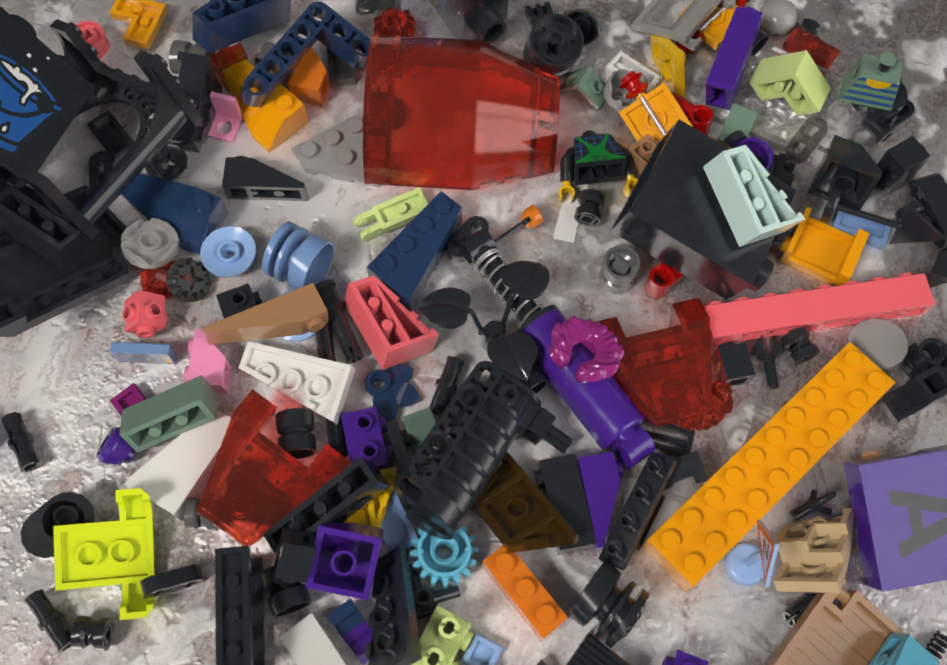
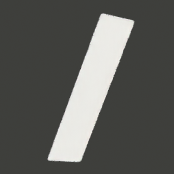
[553,182,589,243]

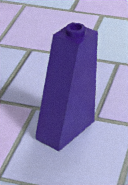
[706,6,763,111]

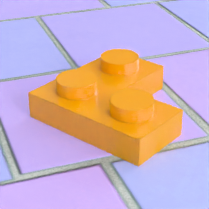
[109,0,169,50]

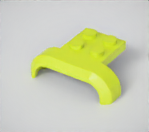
[54,488,155,620]

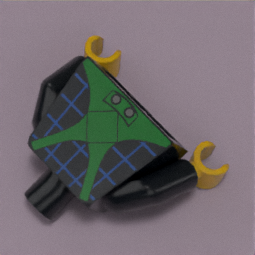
[558,130,638,203]

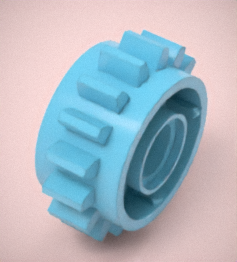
[410,526,478,589]

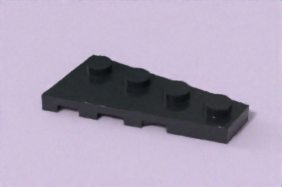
[365,545,422,665]

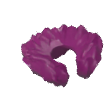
[549,316,624,383]

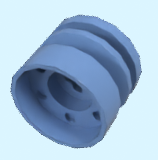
[262,221,335,290]

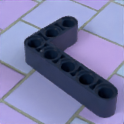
[241,1,373,107]

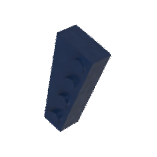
[366,191,462,312]

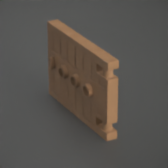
[766,579,905,665]

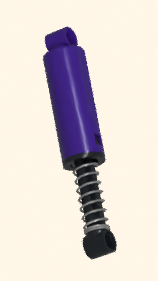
[458,229,656,468]

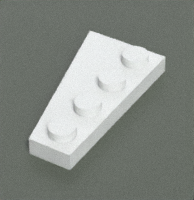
[239,341,355,424]

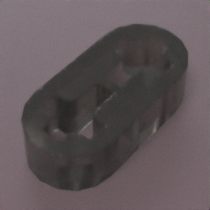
[785,116,828,164]

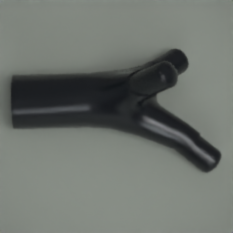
[789,490,836,522]

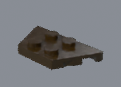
[474,452,578,553]

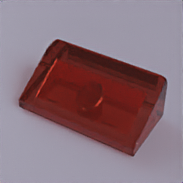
[779,26,841,76]

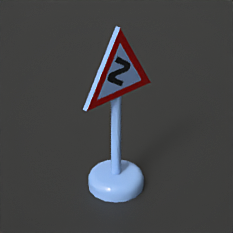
[724,520,780,587]

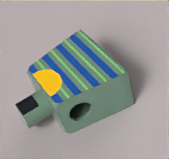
[839,52,902,111]

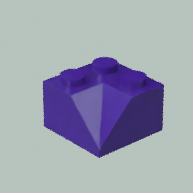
[305,522,383,600]

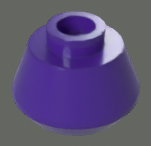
[96,427,136,466]

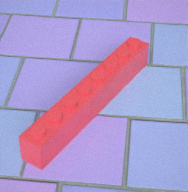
[699,272,935,348]

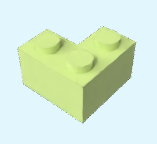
[749,50,831,115]

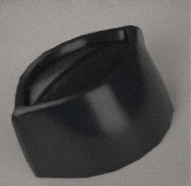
[563,8,602,46]

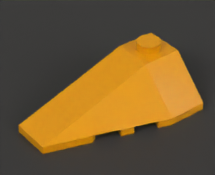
[222,57,308,153]

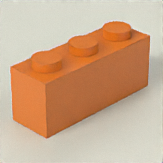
[482,545,568,642]

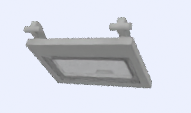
[631,0,736,51]

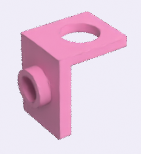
[208,92,243,143]

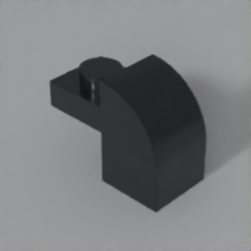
[877,364,947,425]

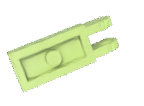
[353,187,429,241]

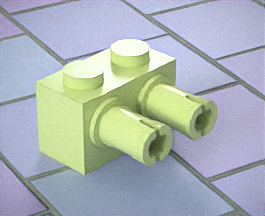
[412,605,474,665]

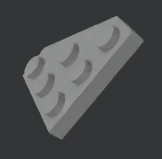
[292,113,401,188]

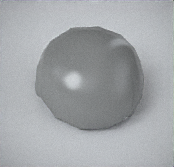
[759,0,797,36]
[603,69,637,112]

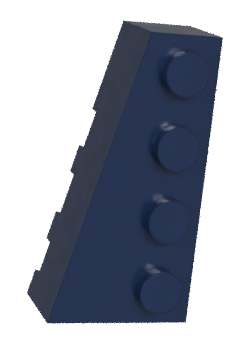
[192,0,291,53]

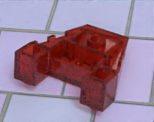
[594,297,713,427]
[197,389,351,547]

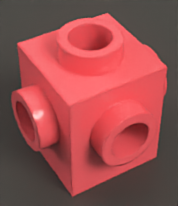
[122,290,168,338]

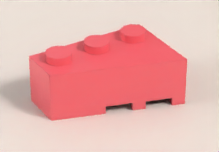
[344,275,439,370]

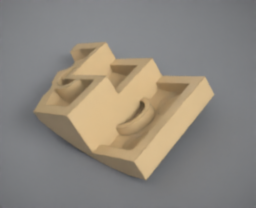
[774,508,854,593]

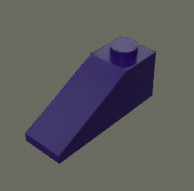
[577,451,623,553]

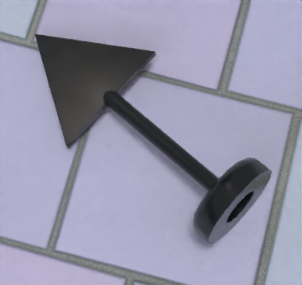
[820,185,947,244]

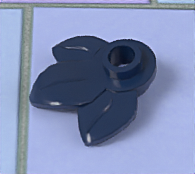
[365,364,420,420]

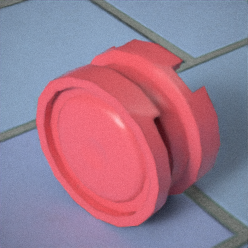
[75,20,110,59]

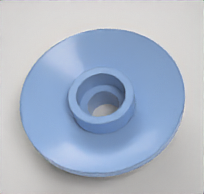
[200,226,257,278]

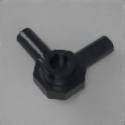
[409,564,460,619]

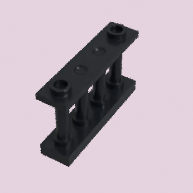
[215,545,266,665]

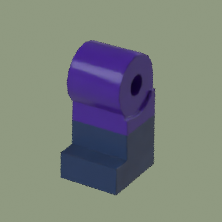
[327,598,372,665]

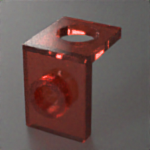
[209,42,248,93]

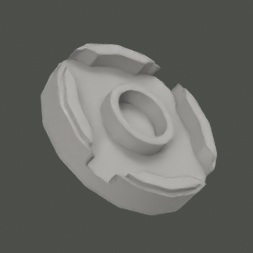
[121,218,179,269]
[847,318,908,372]

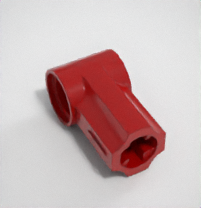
[672,92,713,136]
[644,262,685,299]

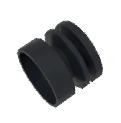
[523,14,584,82]
[566,560,650,649]

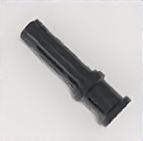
[314,279,364,364]

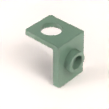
[558,66,605,109]
[717,103,758,149]
[402,407,442,467]

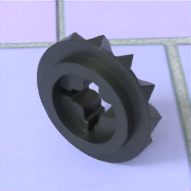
[166,257,212,302]

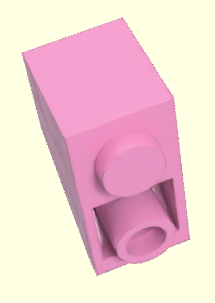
[184,329,232,395]

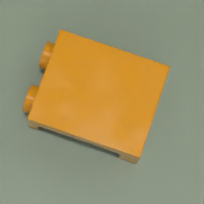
[779,207,870,286]

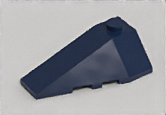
[121,174,229,257]

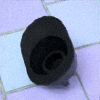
[20,492,95,558]

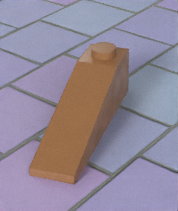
[203,283,328,345]

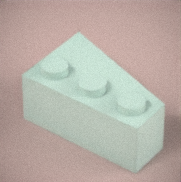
[703,145,805,247]

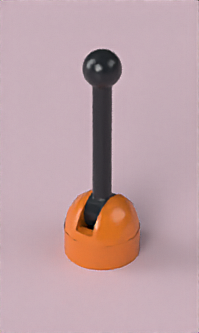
[494,205,544,245]

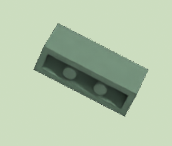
[119,375,217,453]

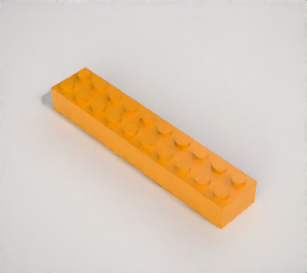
[641,342,896,592]

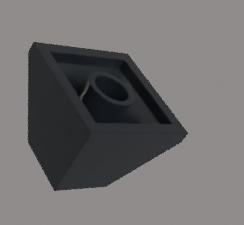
[807,135,883,210]

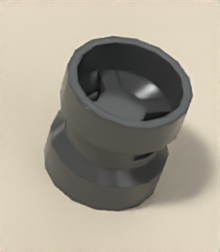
[184,498,223,531]

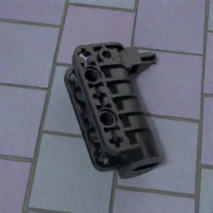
[395,361,573,540]

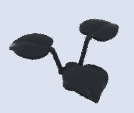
[418,261,550,382]

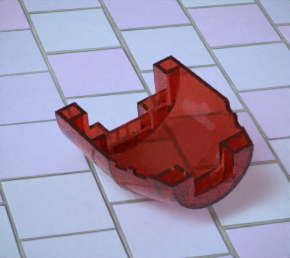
[363,34,560,190]

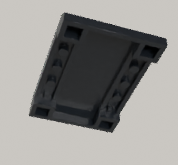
[0,185,145,337]

